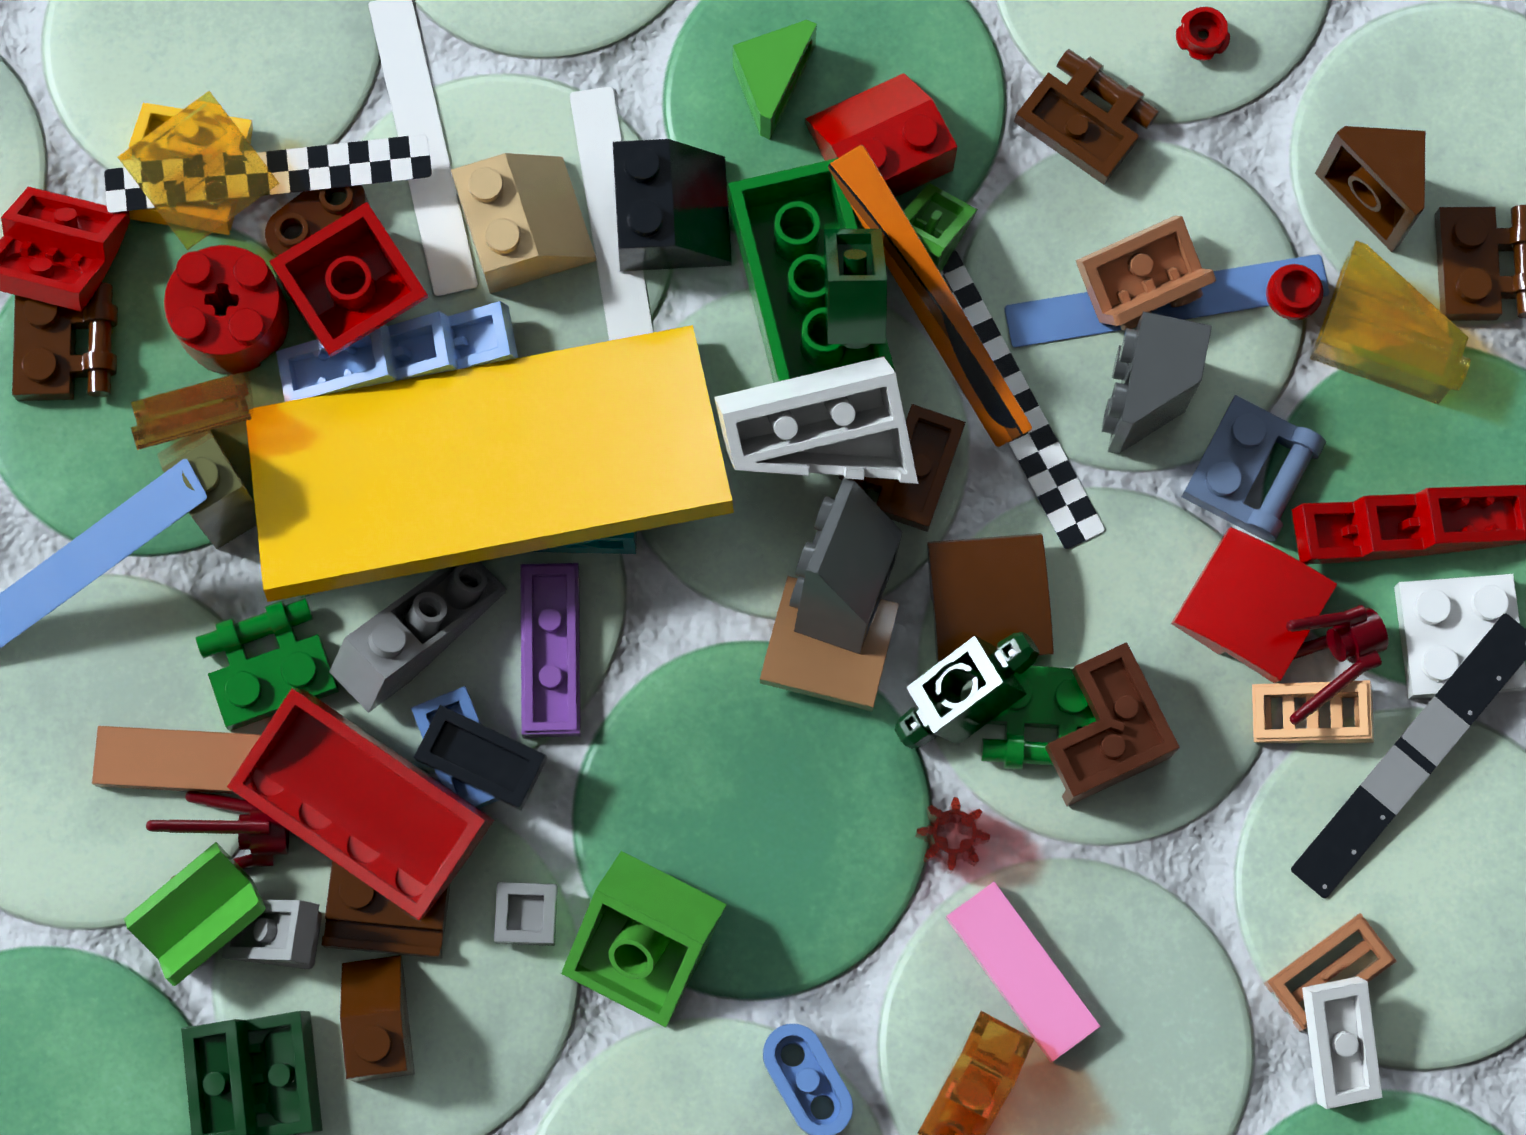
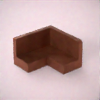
[1045,642,1180,806]

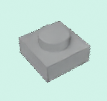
[494,882,558,946]

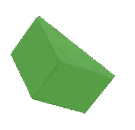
[733,20,817,140]
[903,183,978,273]

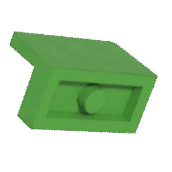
[124,842,266,986]

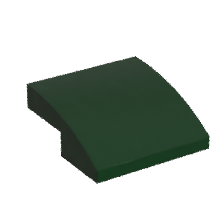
[181,1011,323,1135]

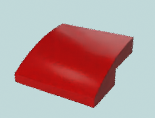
[0,186,130,312]
[1171,527,1337,683]

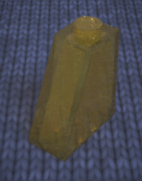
[1310,241,1471,404]

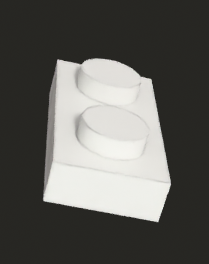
[1302,976,1382,1109]

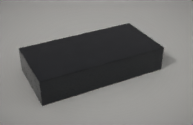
[414,705,547,811]

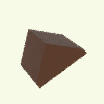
[1315,126,1426,252]

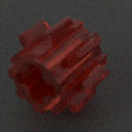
[915,797,990,874]

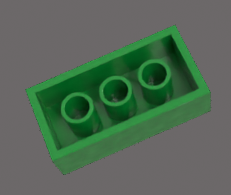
[728,158,895,383]

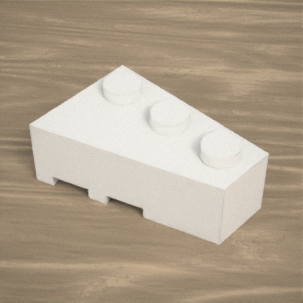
[714,357,918,484]

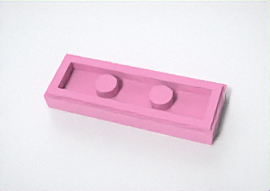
[946,882,1101,1062]

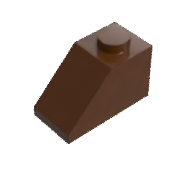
[340,955,415,1083]

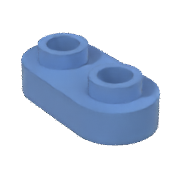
[763,1024,853,1135]

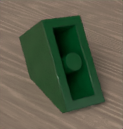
[824,229,887,349]

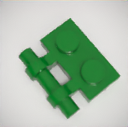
[196,598,339,731]
[981,666,1096,772]

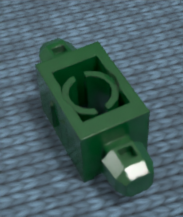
[895,632,1040,749]

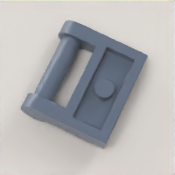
[1181,395,1326,541]

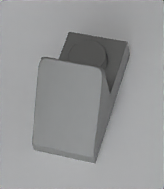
[222,900,322,969]

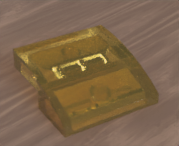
[117,91,279,250]

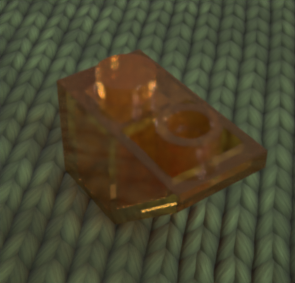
[917,1011,1034,1135]

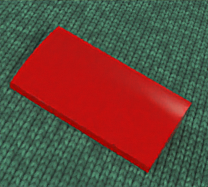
[227,688,494,920]

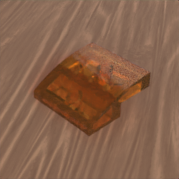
[131,370,254,450]

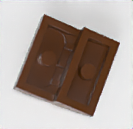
[927,533,1054,663]

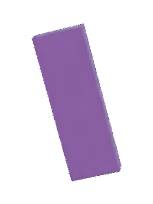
[521,563,581,738]

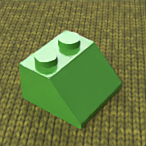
[561,851,727,1028]

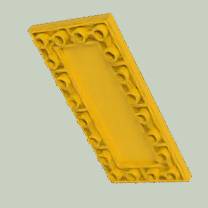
[245,325,734,602]

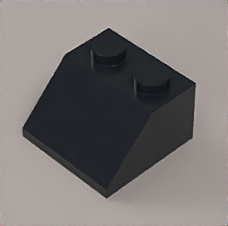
[613,139,732,271]

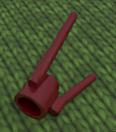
[1286,605,1389,725]
[146,791,289,879]

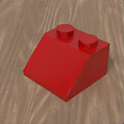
[805,73,958,216]
[269,202,429,358]

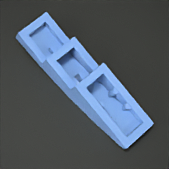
[276,301,518,402]

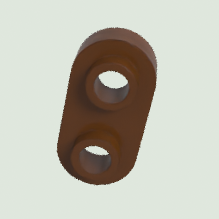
[265,185,368,257]

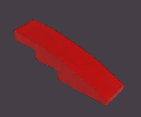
[1291,485,1526,565]

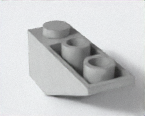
[329,562,507,713]

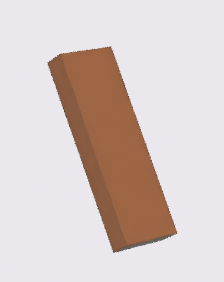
[92,726,261,794]

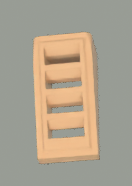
[1252,680,1374,743]

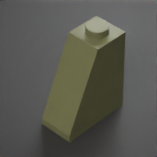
[157,424,257,549]

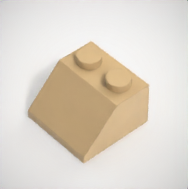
[451,153,597,294]

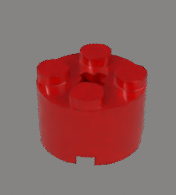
[164,245,289,374]

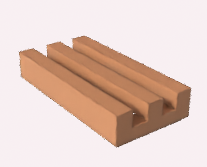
[1264,913,1397,1032]

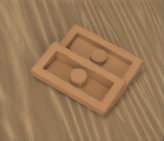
[760,576,899,711]

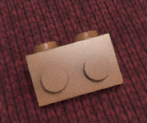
[1076,216,1216,330]

